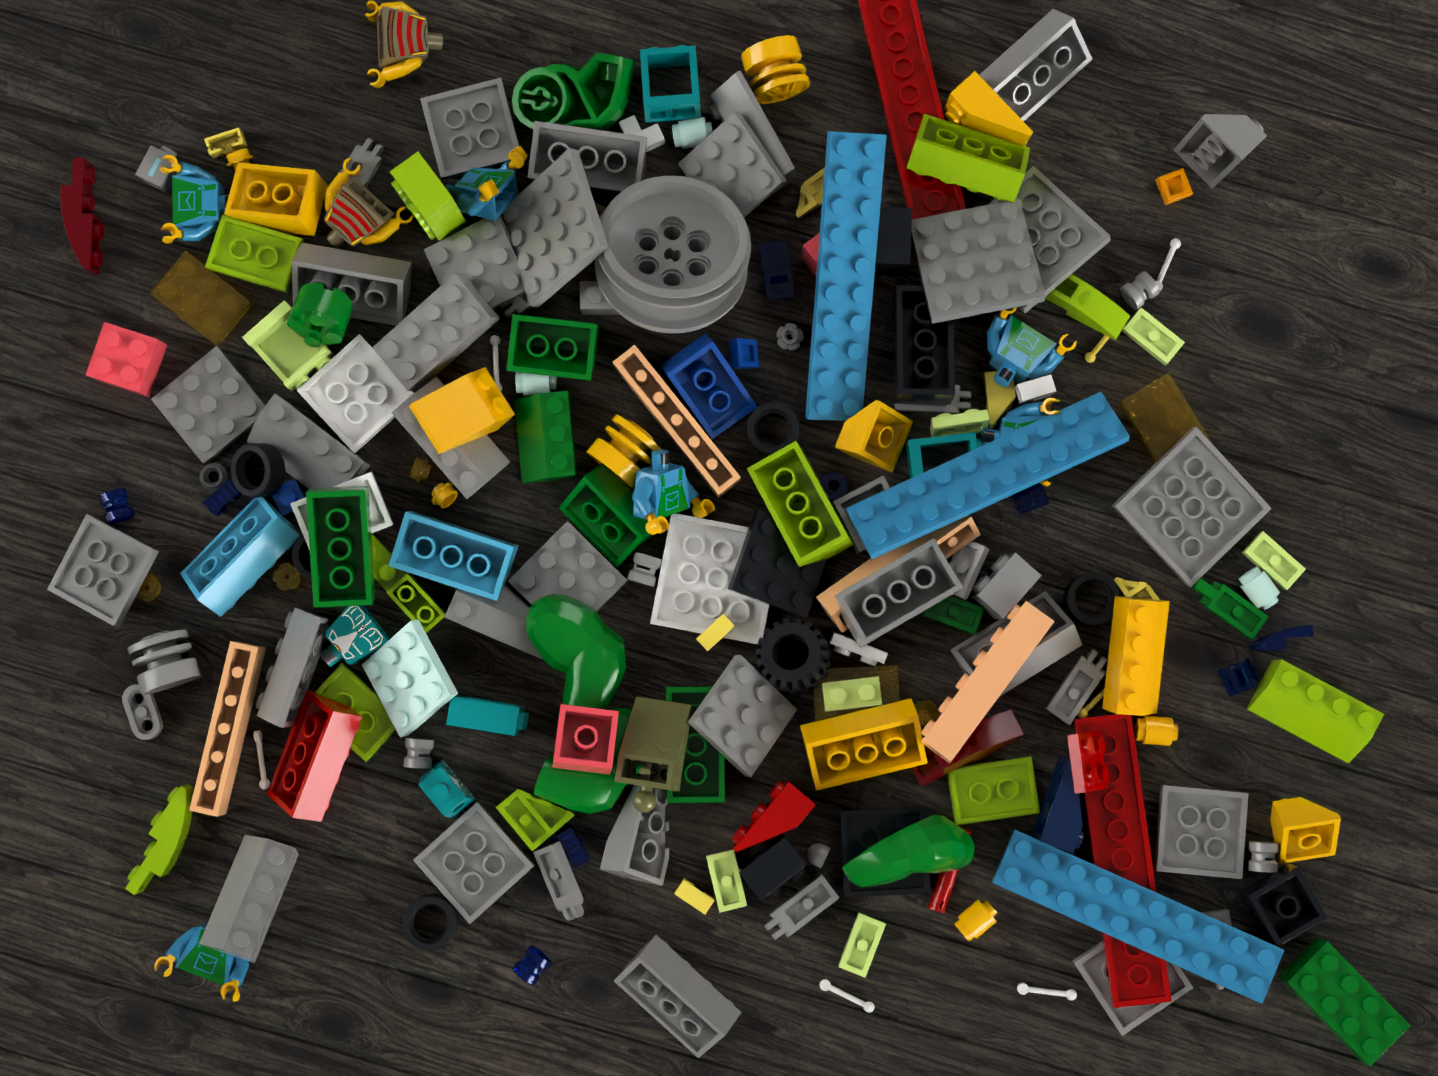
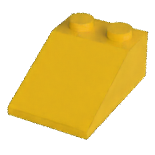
[944,71,1033,146]
[224,162,328,236]
[409,367,515,454]

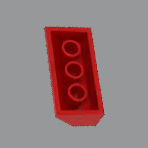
[267,690,362,822]

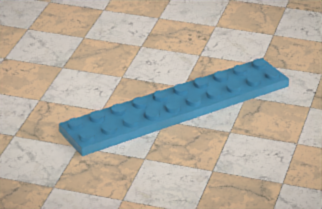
[805,131,886,421]
[846,392,1130,559]
[992,829,1284,1004]

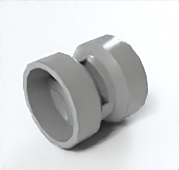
[1120,271,1160,310]
[627,552,662,587]
[403,738,434,769]
[1248,841,1278,873]

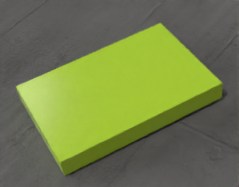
[205,215,304,293]
[315,663,396,762]
[947,756,1040,825]

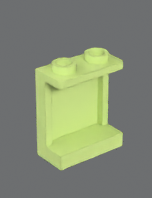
[242,300,335,391]

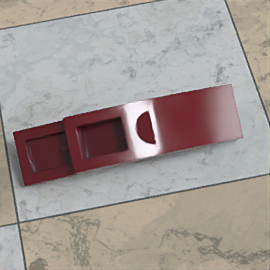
[60,158,105,275]
[911,710,1025,787]

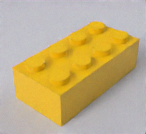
[800,698,928,791]

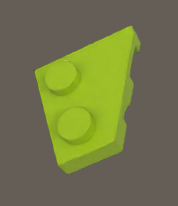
[496,789,575,851]

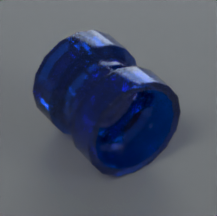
[98,488,135,524]
[512,945,552,986]

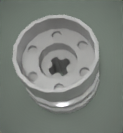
[127,629,202,695]

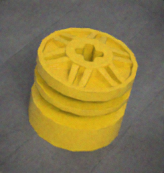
[741,35,810,104]
[586,414,661,489]

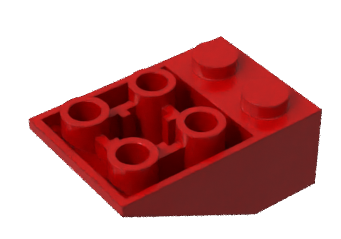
[732,779,816,852]

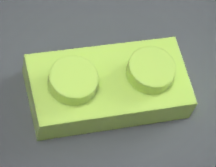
[1122,308,1185,365]
[930,409,990,437]
[1242,531,1306,590]
[821,676,882,712]
[706,849,747,913]
[838,912,886,978]

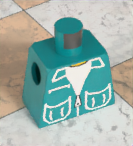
[320,605,391,667]
[418,759,476,819]

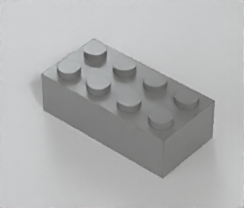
[372,273,500,391]

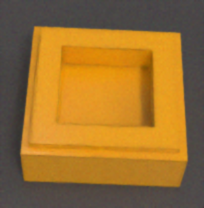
[1155,168,1193,205]

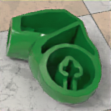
[512,53,636,131]
[525,594,626,709]
[534,707,643,814]
[842,815,975,887]

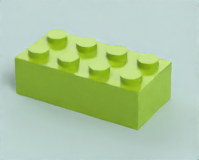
[390,152,468,241]

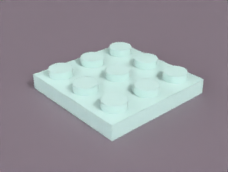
[362,620,458,738]

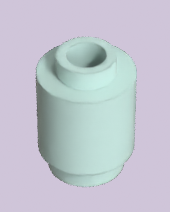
[672,117,713,149]
[515,372,557,396]
[1238,566,1280,610]

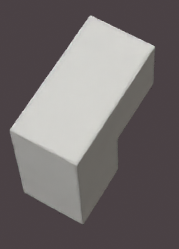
[619,115,665,152]
[1015,374,1056,403]

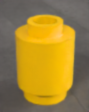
[1134,716,1178,746]
[954,899,997,941]

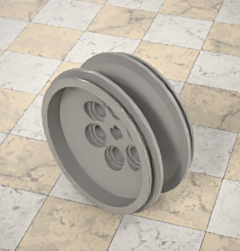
[595,176,751,333]

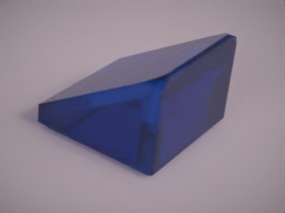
[1013,483,1050,515]
[1218,658,1260,697]

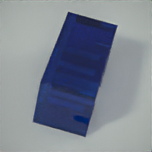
[203,478,243,516]
[557,826,591,868]

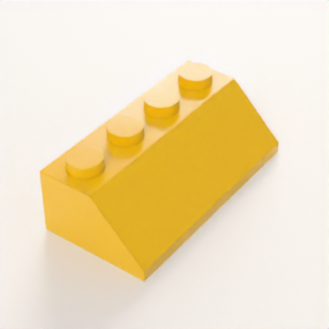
[1102,596,1170,716]

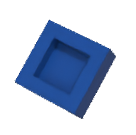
[729,338,759,369]
[271,478,306,517]

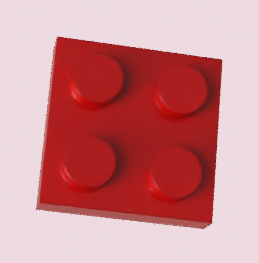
[1067,731,1109,793]

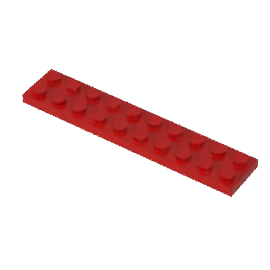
[857,0,966,220]
[1073,714,1172,1008]

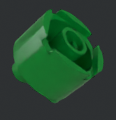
[287,283,353,347]

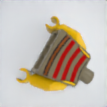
[365,0,443,88]
[324,158,413,247]

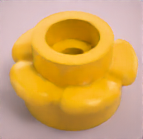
[226,148,253,171]
[432,482,458,509]

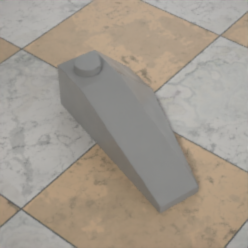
[444,585,542,659]
[600,767,669,886]

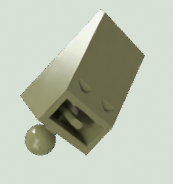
[614,697,693,813]

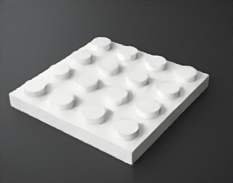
[650,513,769,645]

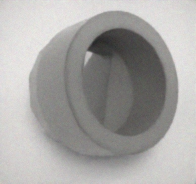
[807,843,830,868]

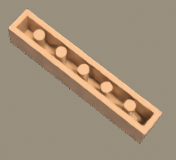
[613,345,741,498]
[816,515,981,632]
[921,601,1055,764]
[189,641,266,817]

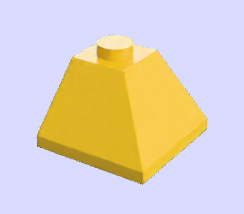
[835,400,913,473]
[1270,797,1341,864]

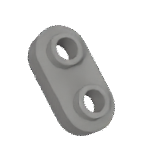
[122,684,163,740]

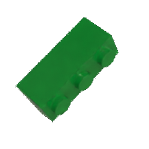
[506,314,600,381]
[514,391,578,484]
[559,463,652,568]

